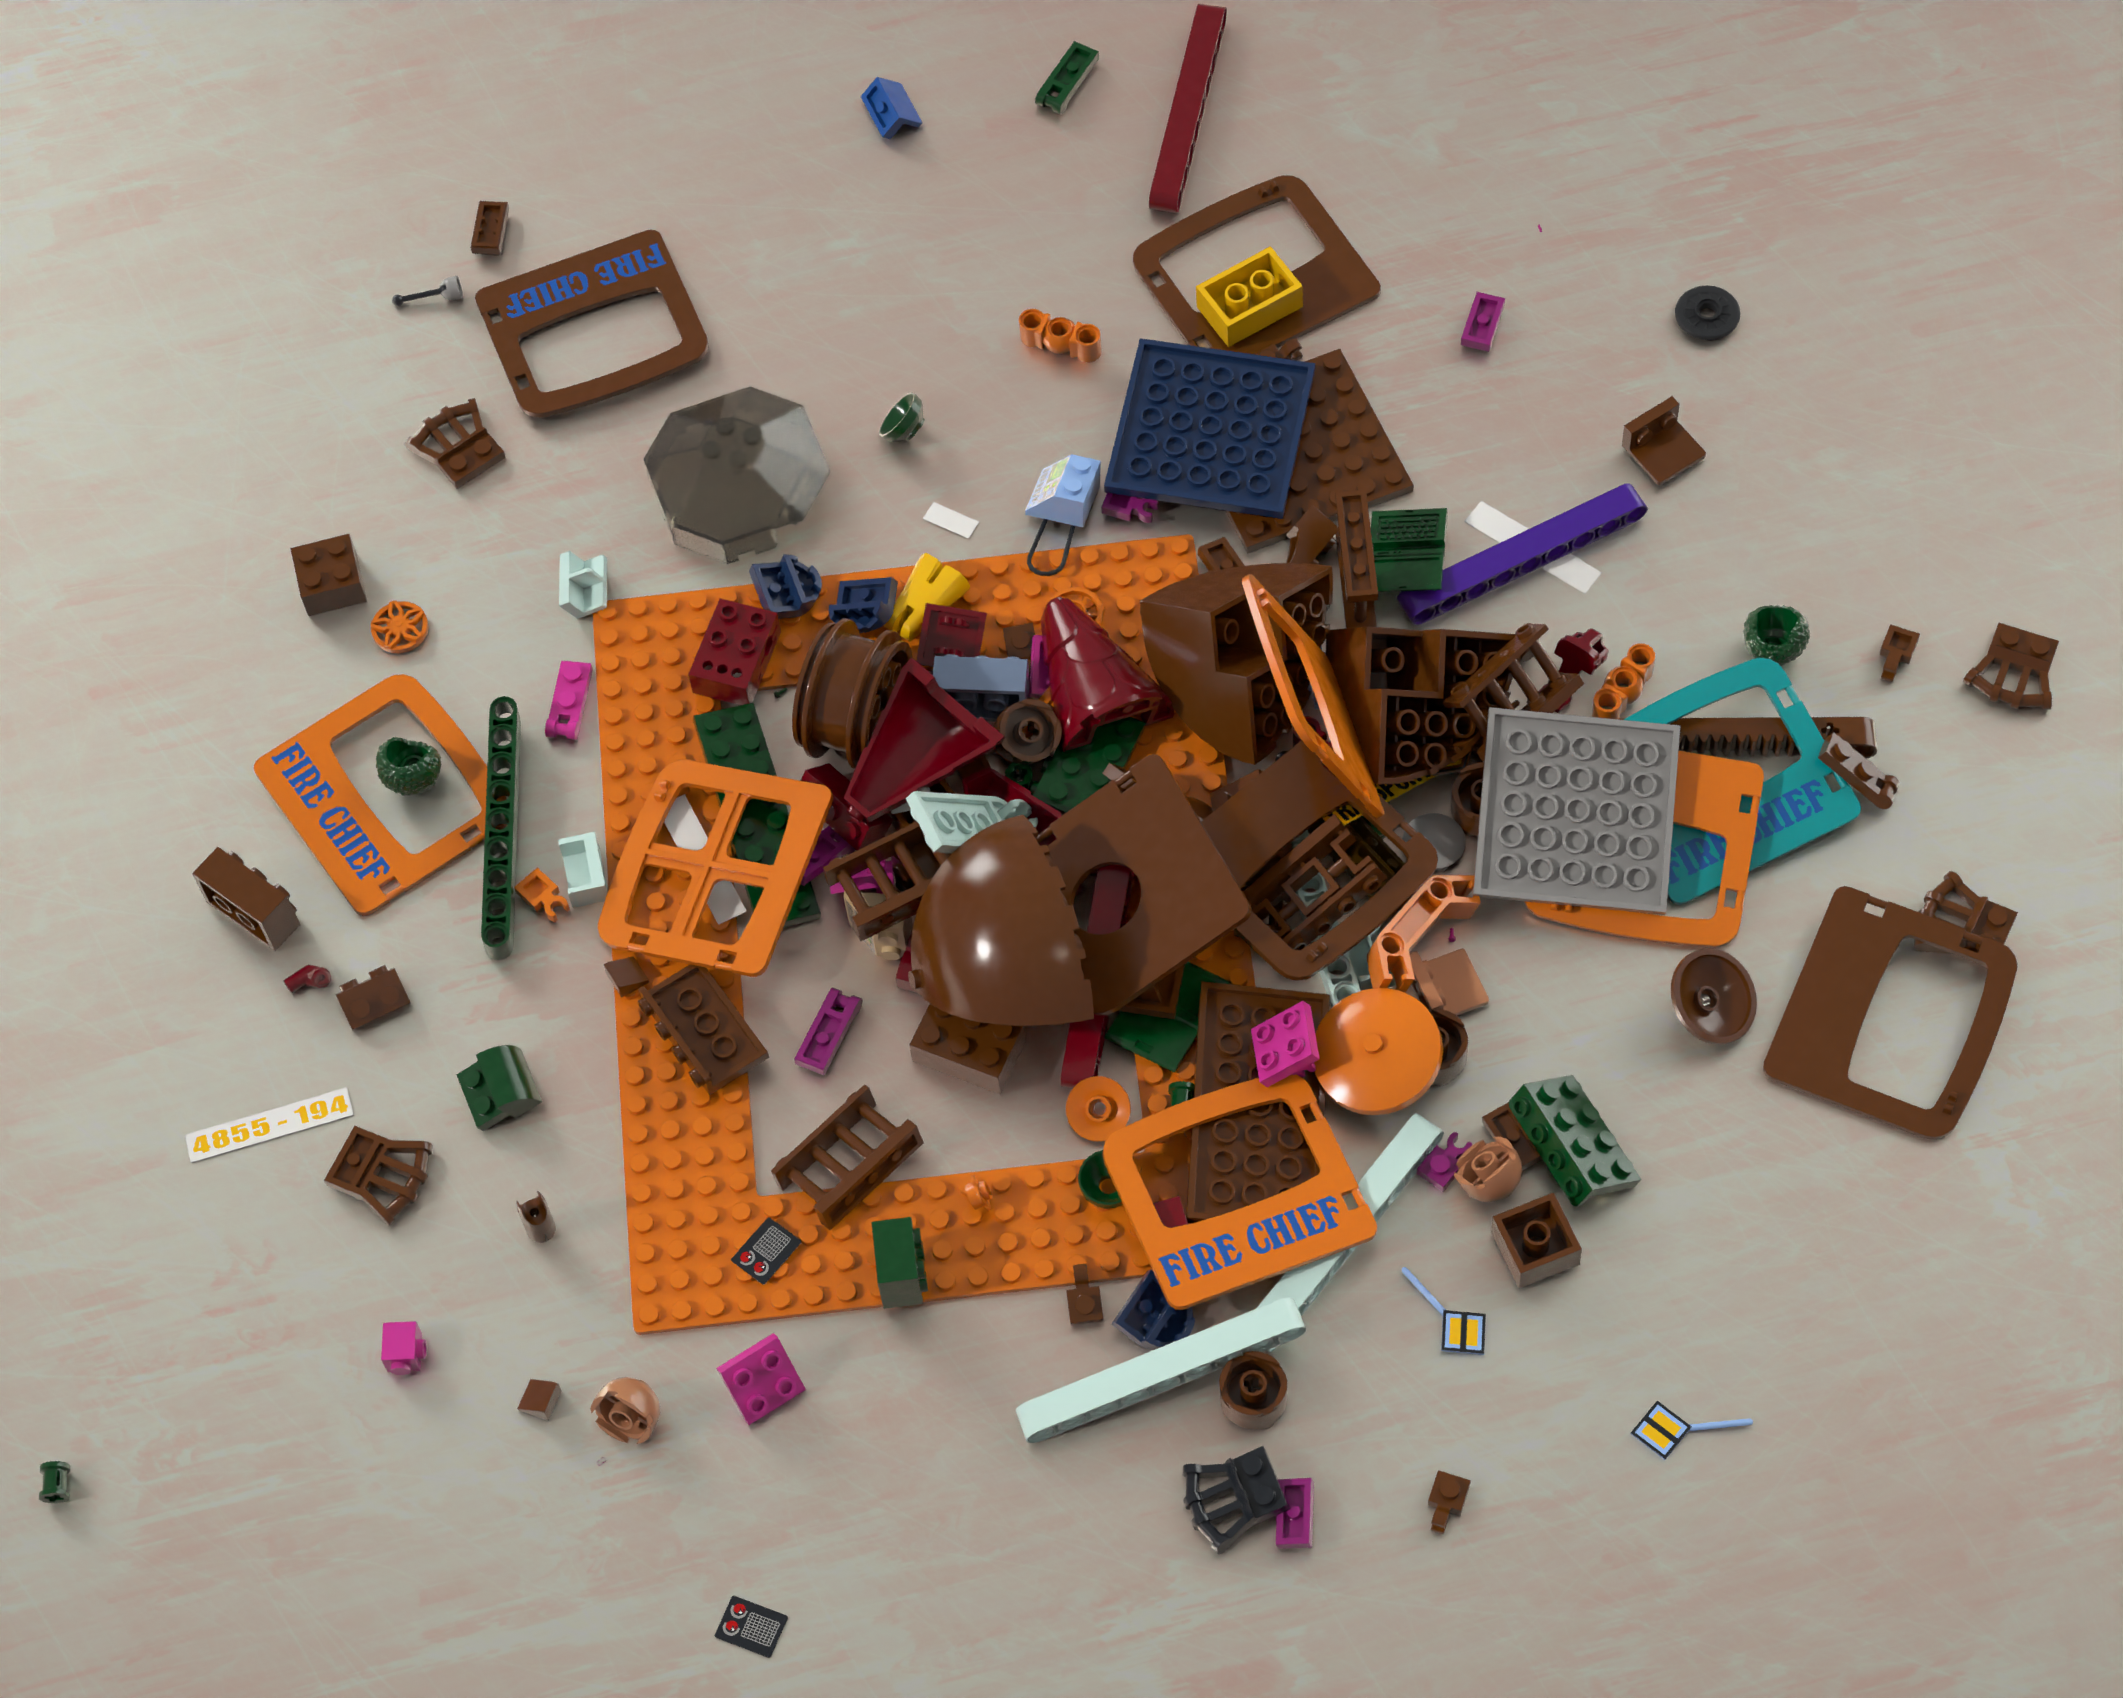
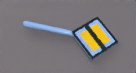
[1401,1267,1486,1355]
[1631,1401,1753,1460]

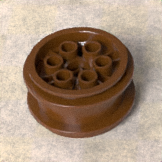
[792,618,912,769]

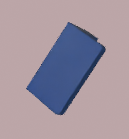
[860,77,923,139]

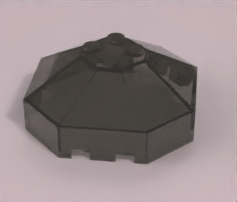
[643,386,831,564]

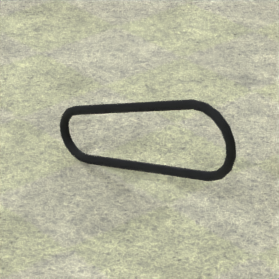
[1027,519,1075,576]

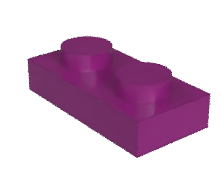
[1461,292,1505,352]
[1276,1478,1314,1549]

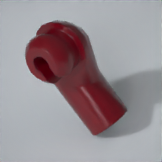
[283,965,331,994]

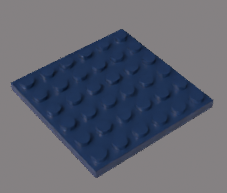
[1104,338,1315,519]

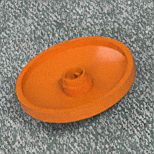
[1314,988,1443,1115]

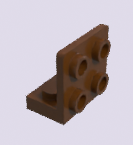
[1622,396,1706,486]

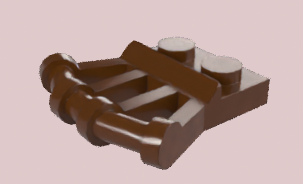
[404,398,506,489]
[1963,623,2059,710]
[1914,871,2018,967]
[324,1126,433,1226]

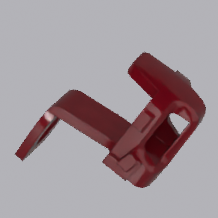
[1538,628,1609,713]

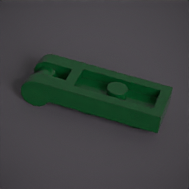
[1035,41,1099,115]

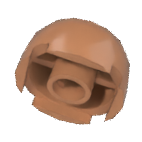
[1454,1137,1522,1203]
[590,1377,660,1444]

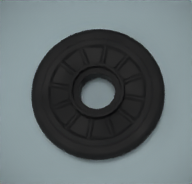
[1675,285,1741,340]

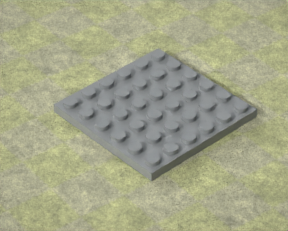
[1473,707,1680,915]

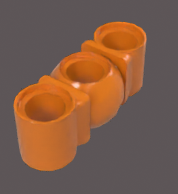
[1019,309,1102,363]
[1592,643,1655,719]

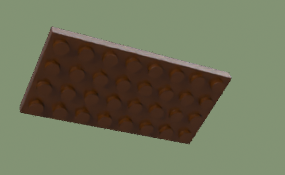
[1186,981,1330,1223]

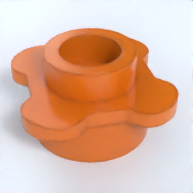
[965,1175,993,1211]

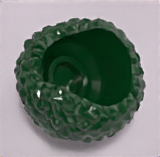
[1743,605,1810,666]
[376,737,442,796]

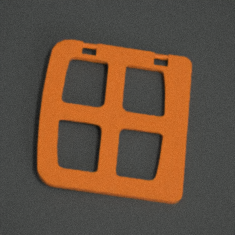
[598,760,834,977]

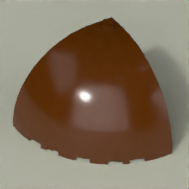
[1140,563,1333,765]
[1325,626,1522,784]
[908,814,1094,1026]

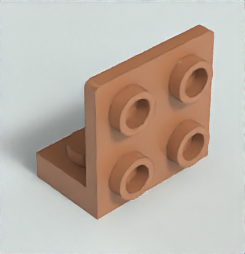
[1410,948,1489,1016]

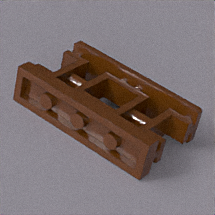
[1243,814,1387,950]

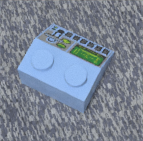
[1025,454,1101,528]

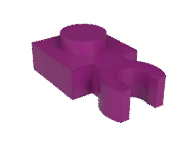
[1101,493,1158,523]
[1417,1132,1472,1192]

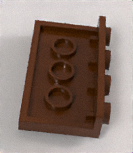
[637,964,769,1095]

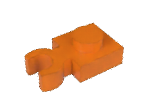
[514,867,570,922]

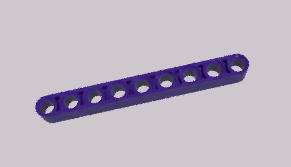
[1397,483,1648,625]

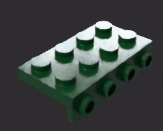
[1030,717,1146,815]
[1509,1075,1642,1207]

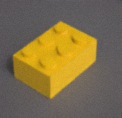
[1196,246,1303,347]

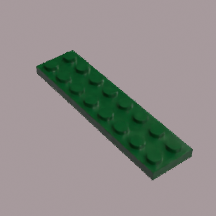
[693,703,821,928]

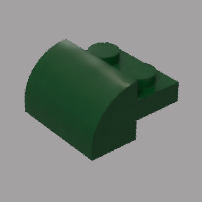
[456,1045,542,1131]

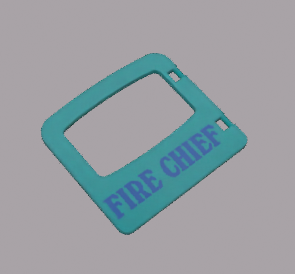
[1624,658,1861,905]

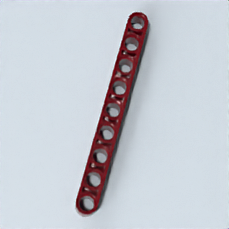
[1149,4,1227,213]
[1061,865,1135,1089]

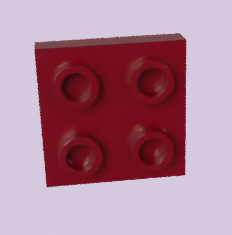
[916,603,987,667]

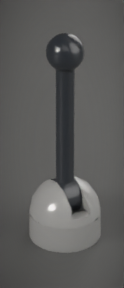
[392,276,463,306]

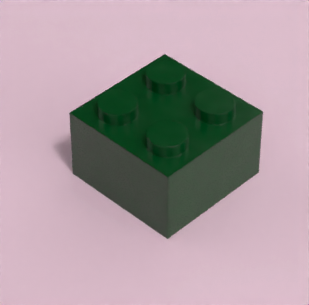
[871,1217,928,1309]

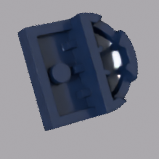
[749,554,822,619]
[829,577,898,634]
[1112,1270,1195,1350]

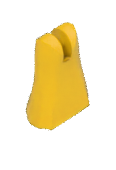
[883,553,970,642]

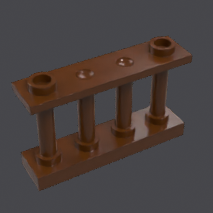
[1335,489,1378,628]
[1443,623,1584,761]
[823,820,949,941]
[771,1085,924,1230]

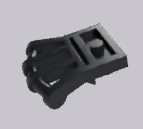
[1183,1446,1290,1554]

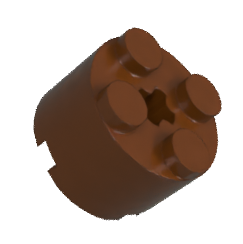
[994,699,1062,765]
[1451,762,1484,836]
[1430,1009,1468,1086]
[1219,1351,1288,1429]

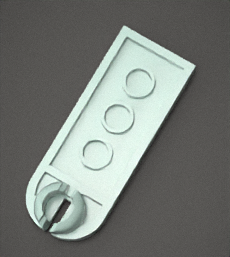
[906,791,1038,853]

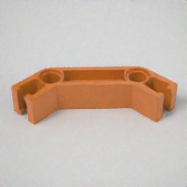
[1367,875,1481,993]

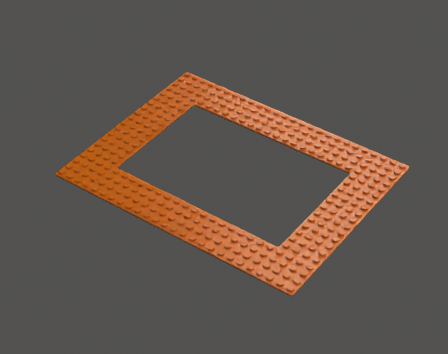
[593,534,1256,1335]

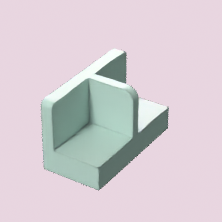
[559,551,607,619]

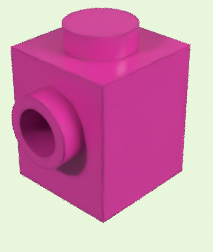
[381,1321,427,1375]

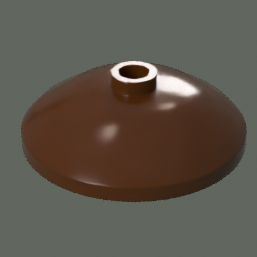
[1671,948,1757,1045]

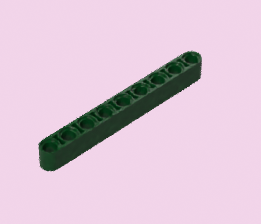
[481,696,521,960]

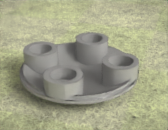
[1402,813,1466,873]

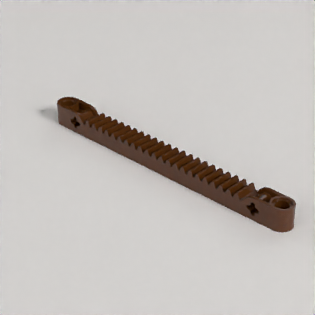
[1470,717,1877,762]

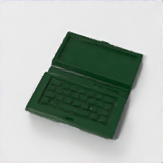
[1371,508,1448,593]
[1105,961,1231,1073]

